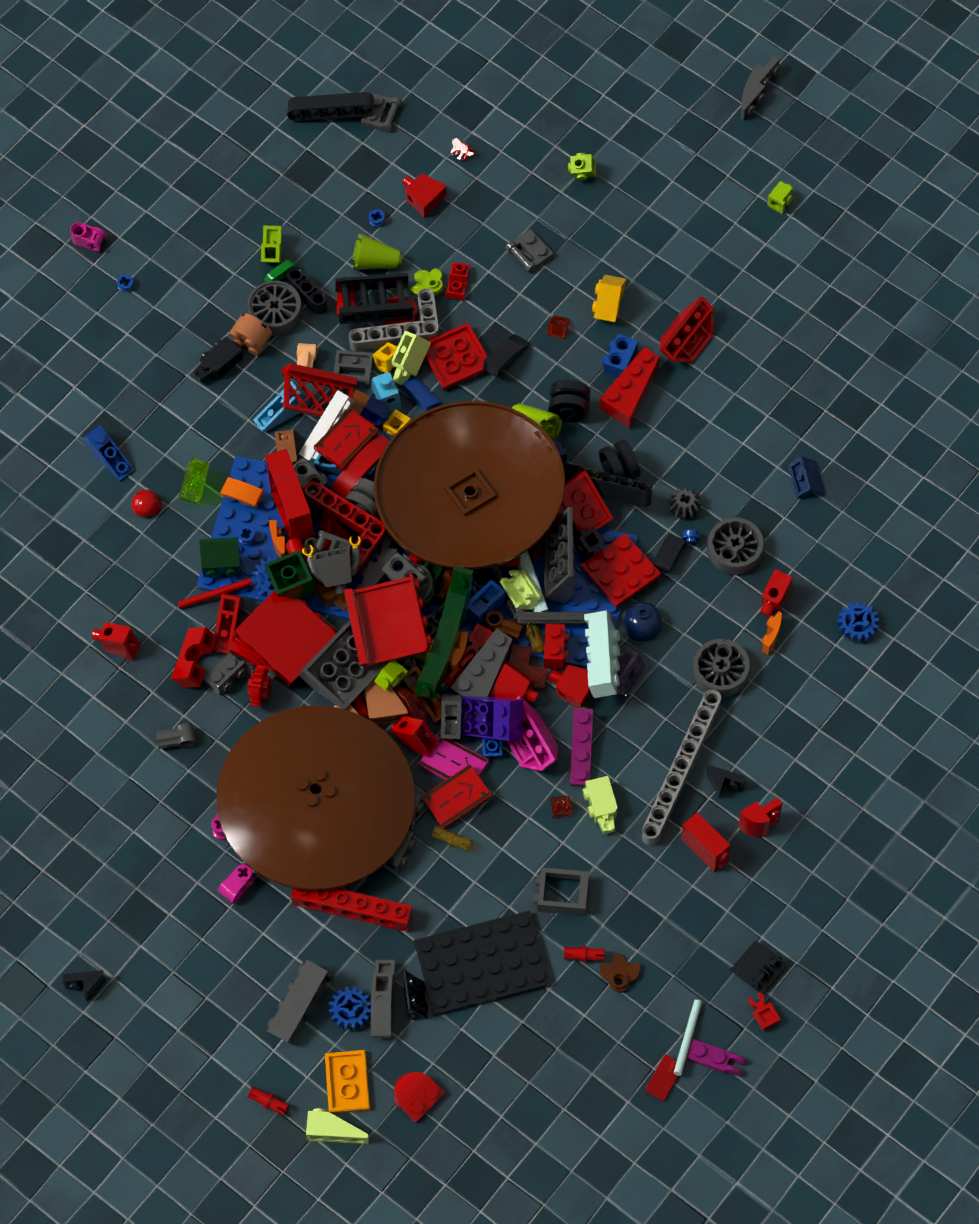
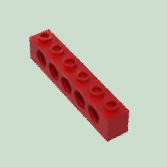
[291,888,413,932]

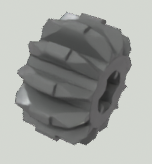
[669,487,701,519]

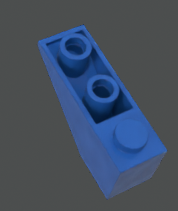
[82,425,134,481]

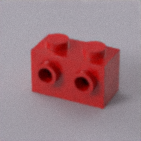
[544,624,569,669]

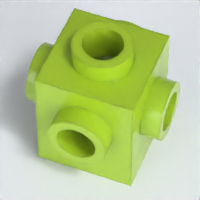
[568,153,596,180]

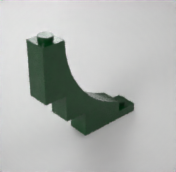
[416,565,474,700]

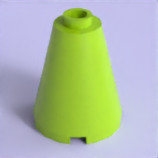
[352,233,403,270]
[512,403,562,439]

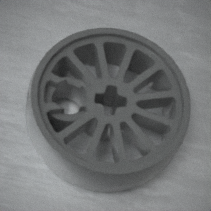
[247,281,303,336]
[707,518,764,575]
[692,639,750,698]

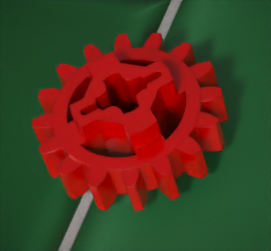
[247,665,271,707]

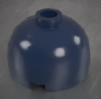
[624,602,662,641]

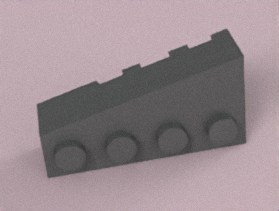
[451,629,513,702]
[267,960,335,1045]

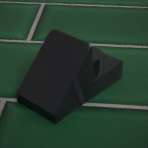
[707,765,746,798]
[63,970,106,1001]

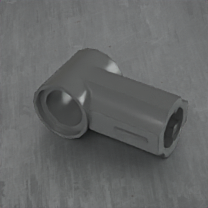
[156,723,196,749]

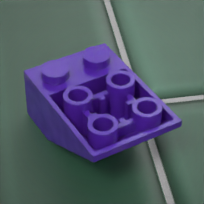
[461,696,523,741]

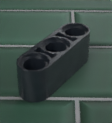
[287,267,327,314]

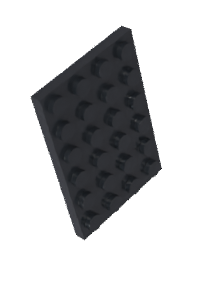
[414,910,551,1017]

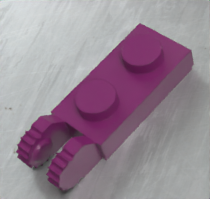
[686,1039,746,1076]

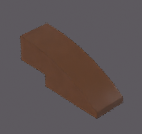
[401,665,442,723]

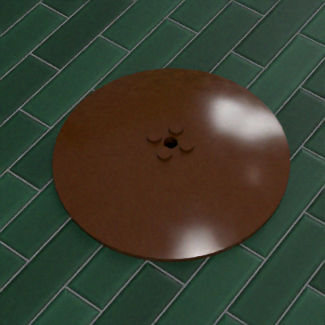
[374,401,565,569]
[216,706,415,891]

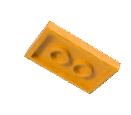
[325,1050,370,1114]

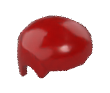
[131,489,162,518]

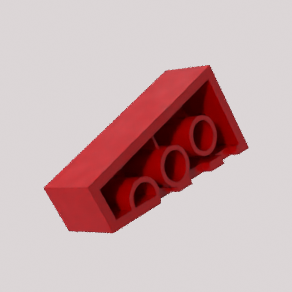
[600,347,659,429]

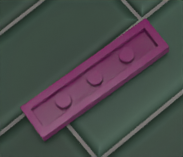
[570,708,593,787]

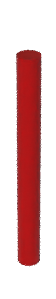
[178,578,253,609]

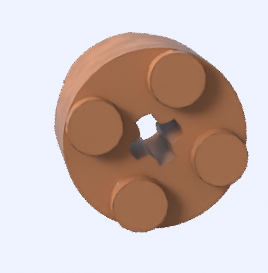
[229,313,273,356]

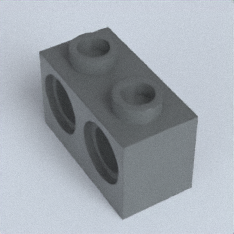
[293,457,329,496]
[382,552,428,591]
[441,694,461,739]

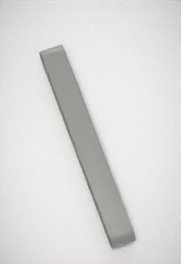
[642,690,721,846]

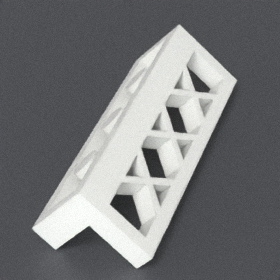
[299,390,354,463]

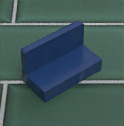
[788,456,825,499]

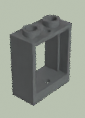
[534,867,589,916]

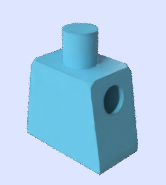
[372,372,402,417]

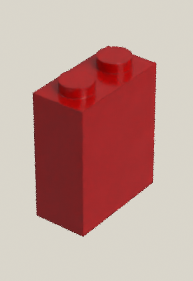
[681,812,730,872]

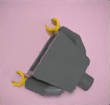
[302,536,361,594]

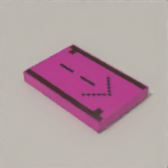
[418,733,489,780]

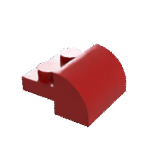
[739,797,782,838]

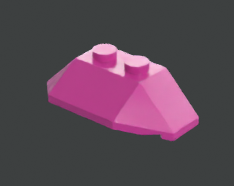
[507,696,558,771]

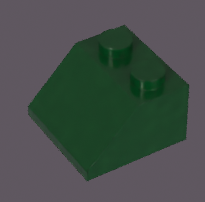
[199,537,242,578]
[264,550,317,599]

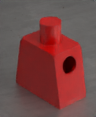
[402,174,447,218]
[760,569,793,617]
[92,622,141,661]
[489,662,539,703]
[549,665,591,708]
[391,716,439,757]

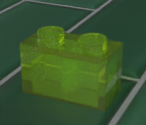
[178,458,210,504]

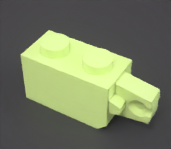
[391,331,431,385]
[582,776,618,834]

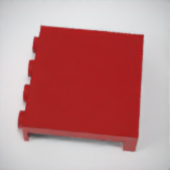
[344,573,433,668]
[233,590,336,688]

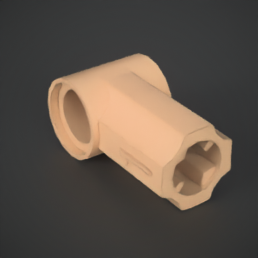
[297,343,317,368]

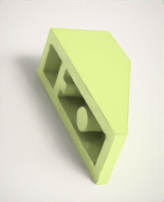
[306,1108,369,1144]

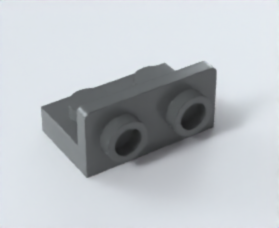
[203,653,247,695]

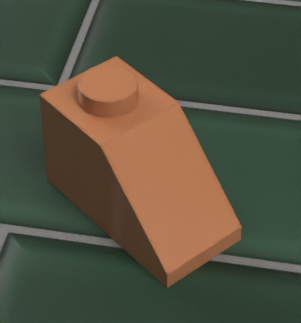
[275,429,297,464]

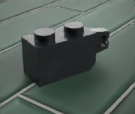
[193,336,243,383]

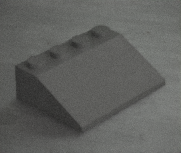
[544,507,575,603]
[299,620,390,709]

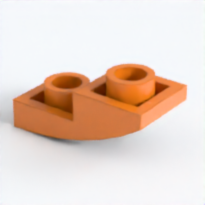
[220,477,264,507]
[269,520,288,558]
[761,611,782,655]
[450,631,468,673]

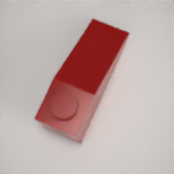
[212,593,244,654]

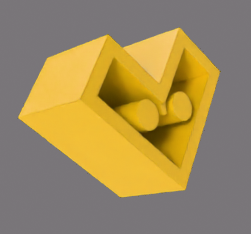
[592,275,626,322]

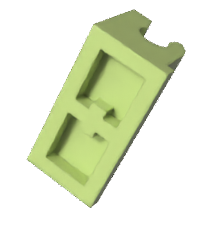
[500,569,542,610]

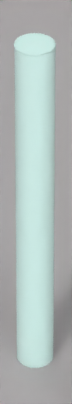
[674,1000,702,1076]

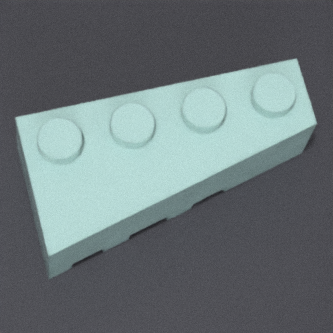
[584,610,620,698]

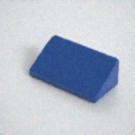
[402,378,441,412]

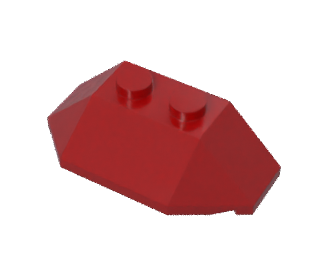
[659,296,714,362]

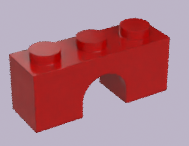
[171,627,217,688]

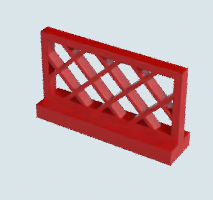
[282,363,357,417]

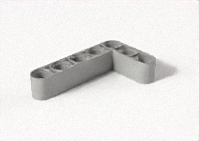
[349,288,439,352]

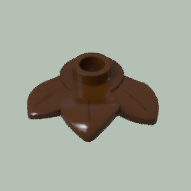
[600,953,640,992]

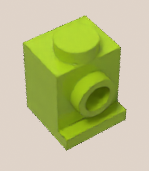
[767,181,794,214]
[374,660,408,691]

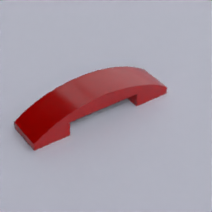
[331,434,389,498]

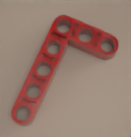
[304,481,385,573]

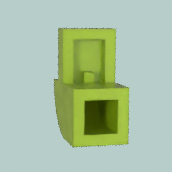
[261,226,282,263]

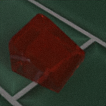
[547,315,570,339]

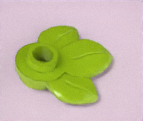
[410,268,443,295]

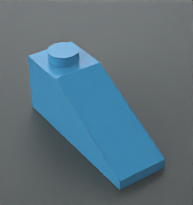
[253,381,312,433]

